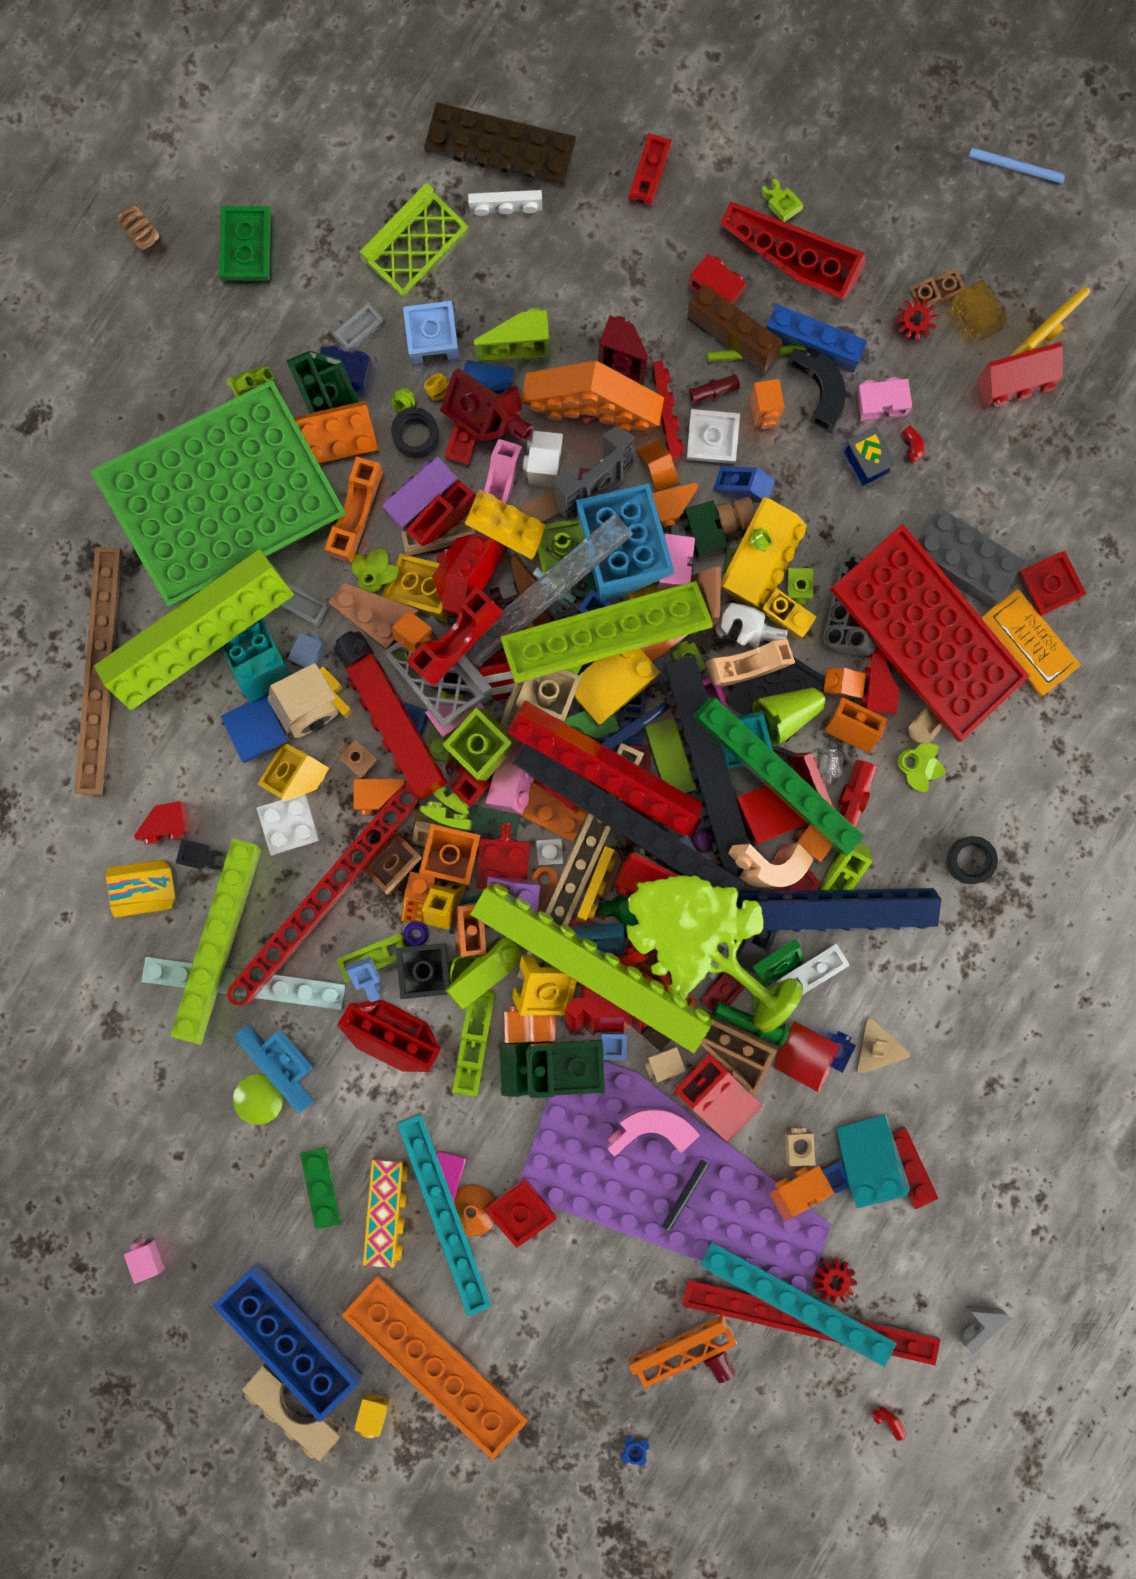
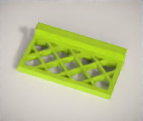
[360,182,469,298]

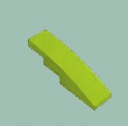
[452,991,495,1098]

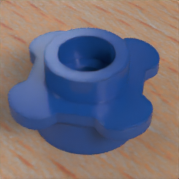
[621,1436,649,1466]

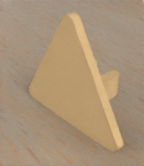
[857,1018,910,1074]

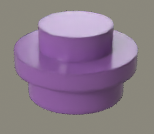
[692,828,713,853]

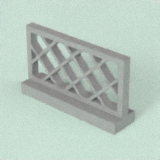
[384,615,493,728]

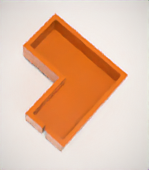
[521,360,664,432]

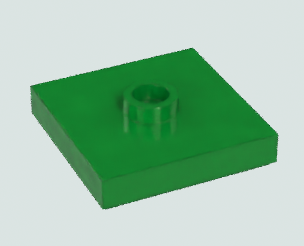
[753,938,804,987]

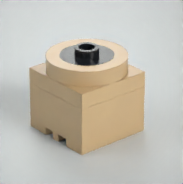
[267,663,338,738]

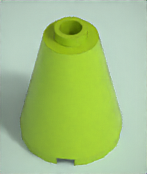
[752,688,826,746]

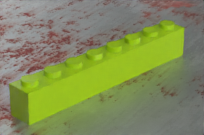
[170,838,262,1045]

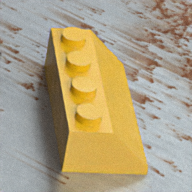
[721,497,807,613]

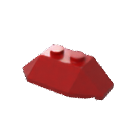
[432,533,509,616]
[337,1000,441,1072]

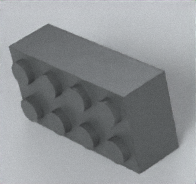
[917,508,1025,608]

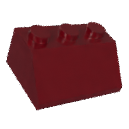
[598,315,648,386]

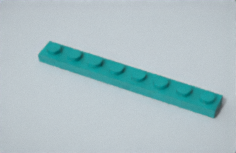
[396,1113,492,1317]
[699,1241,897,1367]

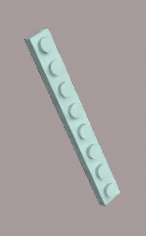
[141,957,347,1010]

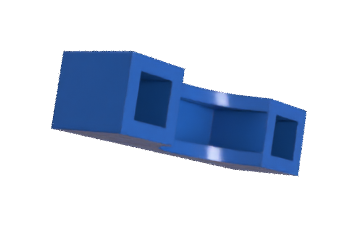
[766,304,868,373]

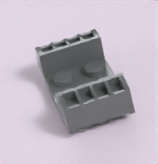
[554,426,634,521]

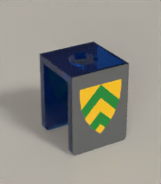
[842,426,896,486]

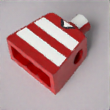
[479,651,524,701]

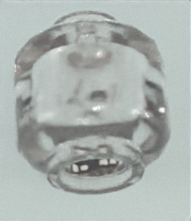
[812,746,843,784]

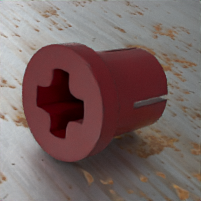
[703,1350,735,1383]

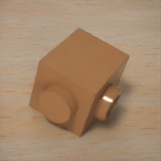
[338,740,380,779]

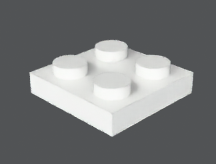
[686,409,740,464]
[257,794,320,856]

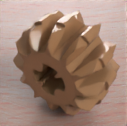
[118,205,159,250]

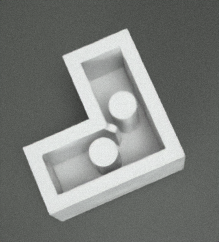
[523,431,563,489]

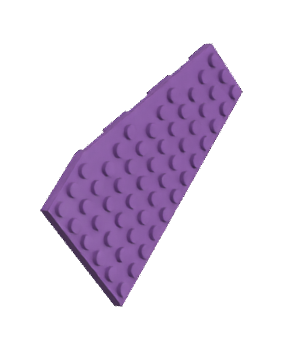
[520,1061,831,1293]

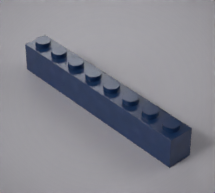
[736,888,942,932]

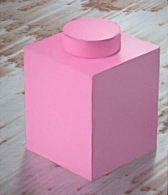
[124,1239,165,1284]

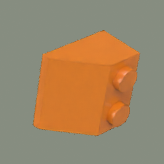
[419,824,481,885]

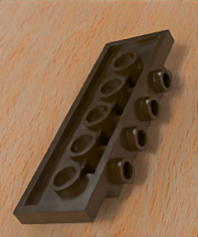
[424,102,576,186]

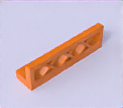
[629,1314,737,1388]

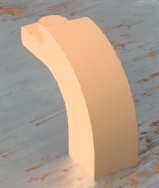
[706,639,795,687]
[728,843,813,888]

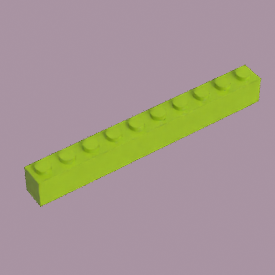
[471,883,713,1053]

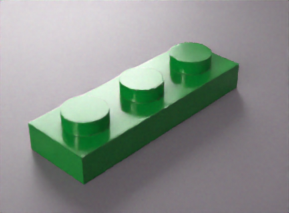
[300,1147,342,1230]

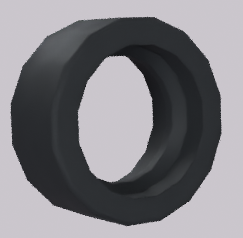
[391,407,439,458]
[946,836,998,885]

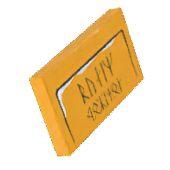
[981,589,1081,697]

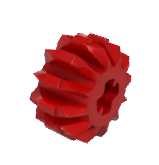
[895,297,938,340]
[813,1257,857,1304]

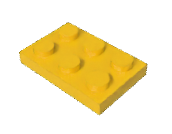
[464,490,546,559]

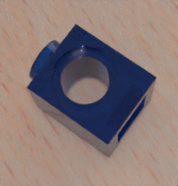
[827,1031,856,1073]

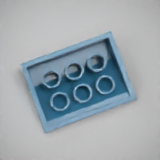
[576,483,674,602]

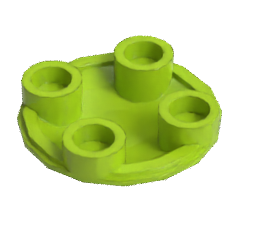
[233,1074,284,1125]

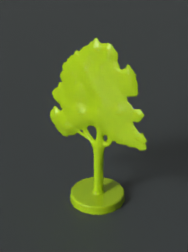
[626,876,803,1033]

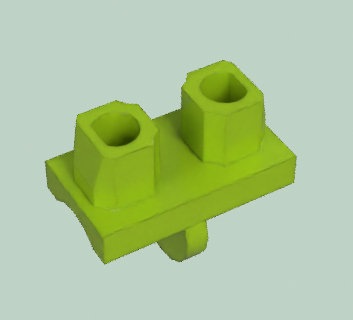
[226,365,275,398]

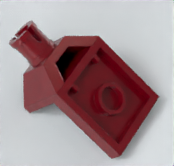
[440,368,534,443]

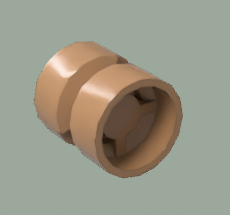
[716,497,755,536]

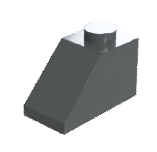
[736,930,777,973]

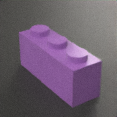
[382,457,458,531]

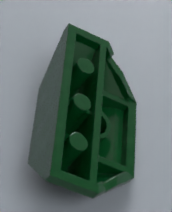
[286,351,359,413]

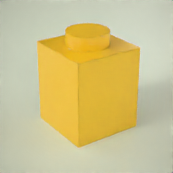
[354,1392,390,1438]

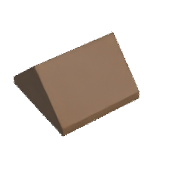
[364,833,423,896]

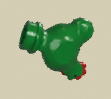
[596,895,639,939]

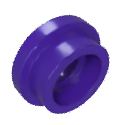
[403,921,429,946]

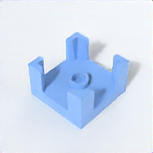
[403,301,460,365]

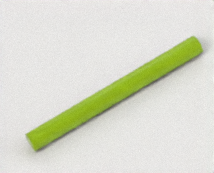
[707,344,806,362]

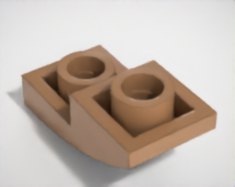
[910,268,967,309]
[517,489,560,523]

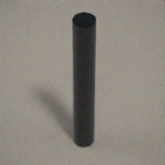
[661,1159,710,1232]

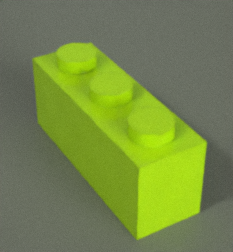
[644,718,698,794]

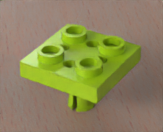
[538,518,591,576]

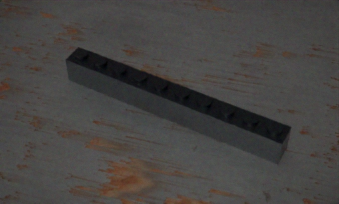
[661,655,762,892]
[512,744,745,893]

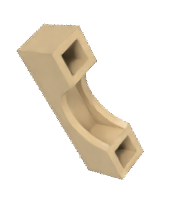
[242,1363,344,1461]

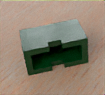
[681,500,728,561]

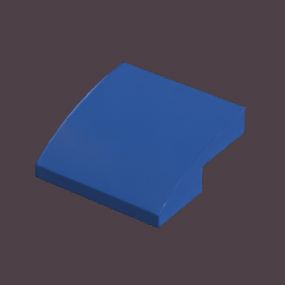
[221,695,288,763]

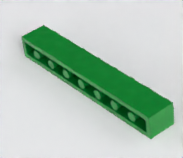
[692,697,864,855]

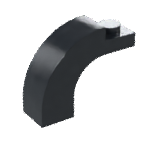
[786,348,846,433]

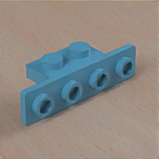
[233,1025,314,1113]

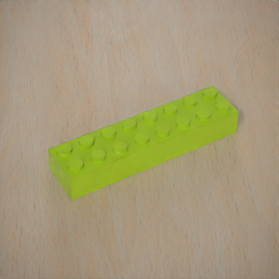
[94,549,294,710]

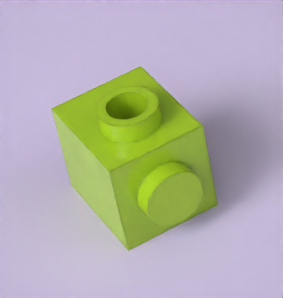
[785,568,813,606]

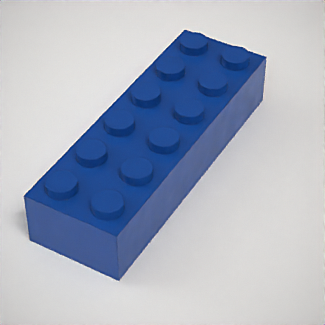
[213,1263,362,1422]

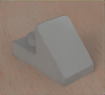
[960,1306,1011,1354]

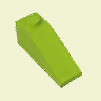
[818,842,873,890]
[445,938,523,1009]

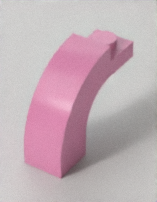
[484,439,522,504]
[607,1108,700,1157]

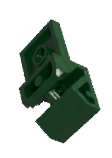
[499,1040,605,1098]

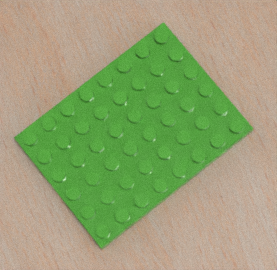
[90,380,346,608]

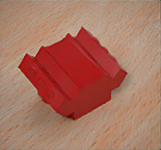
[565,985,649,1036]

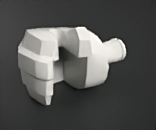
[715,603,788,649]

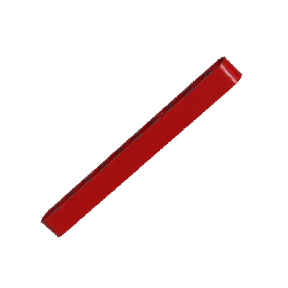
[227,786,419,1006]

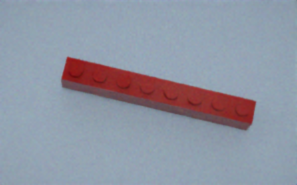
[507,700,702,836]

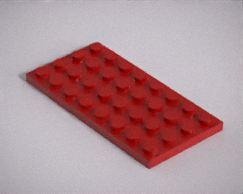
[829,524,1030,742]

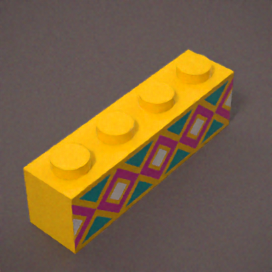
[363,1157,409,1268]

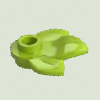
[352,547,400,593]
[897,743,946,793]

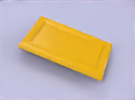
[1010,287,1090,356]

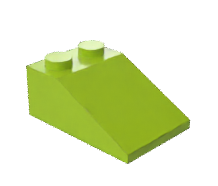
[474,308,550,362]

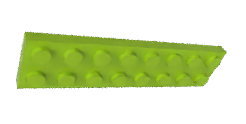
[501,581,712,684]

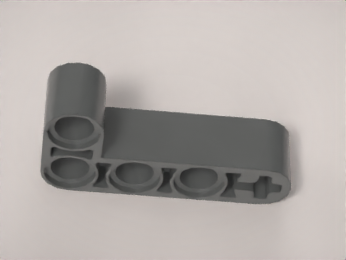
[823,553,877,656]

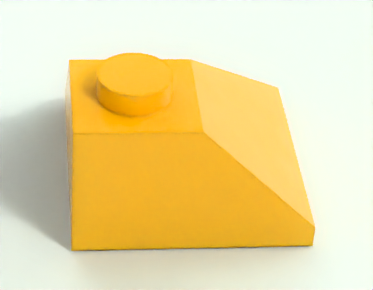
[258,743,329,801]

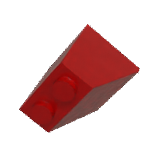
[736,785,807,847]

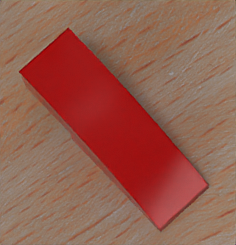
[405,480,476,547]

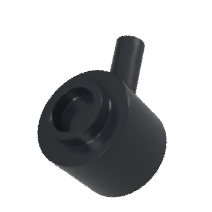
[333,631,374,668]

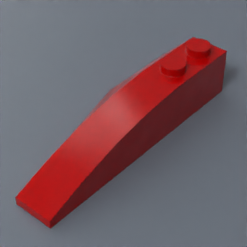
[720,201,866,300]

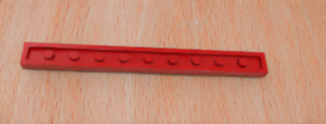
[682,1278,941,1366]

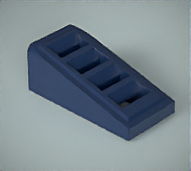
[619,692,647,746]

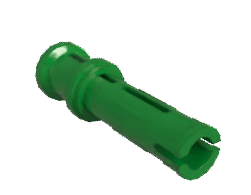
[712,1001,789,1047]

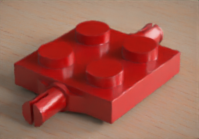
[476,822,530,889]

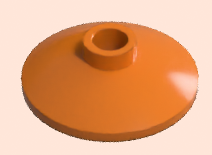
[454,1184,495,1237]

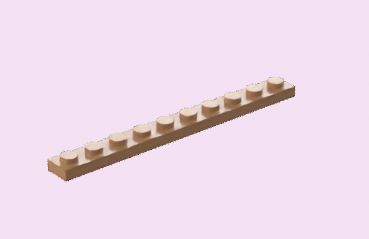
[75,547,123,795]

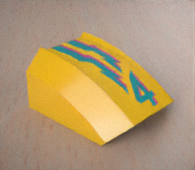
[106,860,175,918]

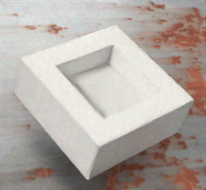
[536,839,563,866]

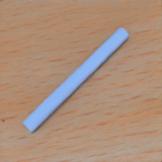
[968,147,1065,184]

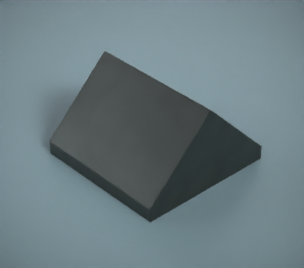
[396,943,450,999]

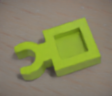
[762,179,803,222]

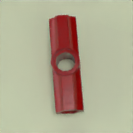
[838,759,877,828]

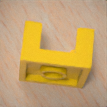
[512,955,577,1016]

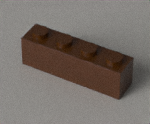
[687,284,782,372]

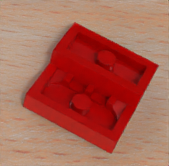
[774,1021,840,1093]

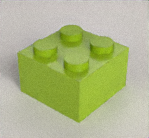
[443,707,520,781]

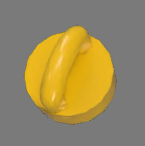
[424,373,449,401]

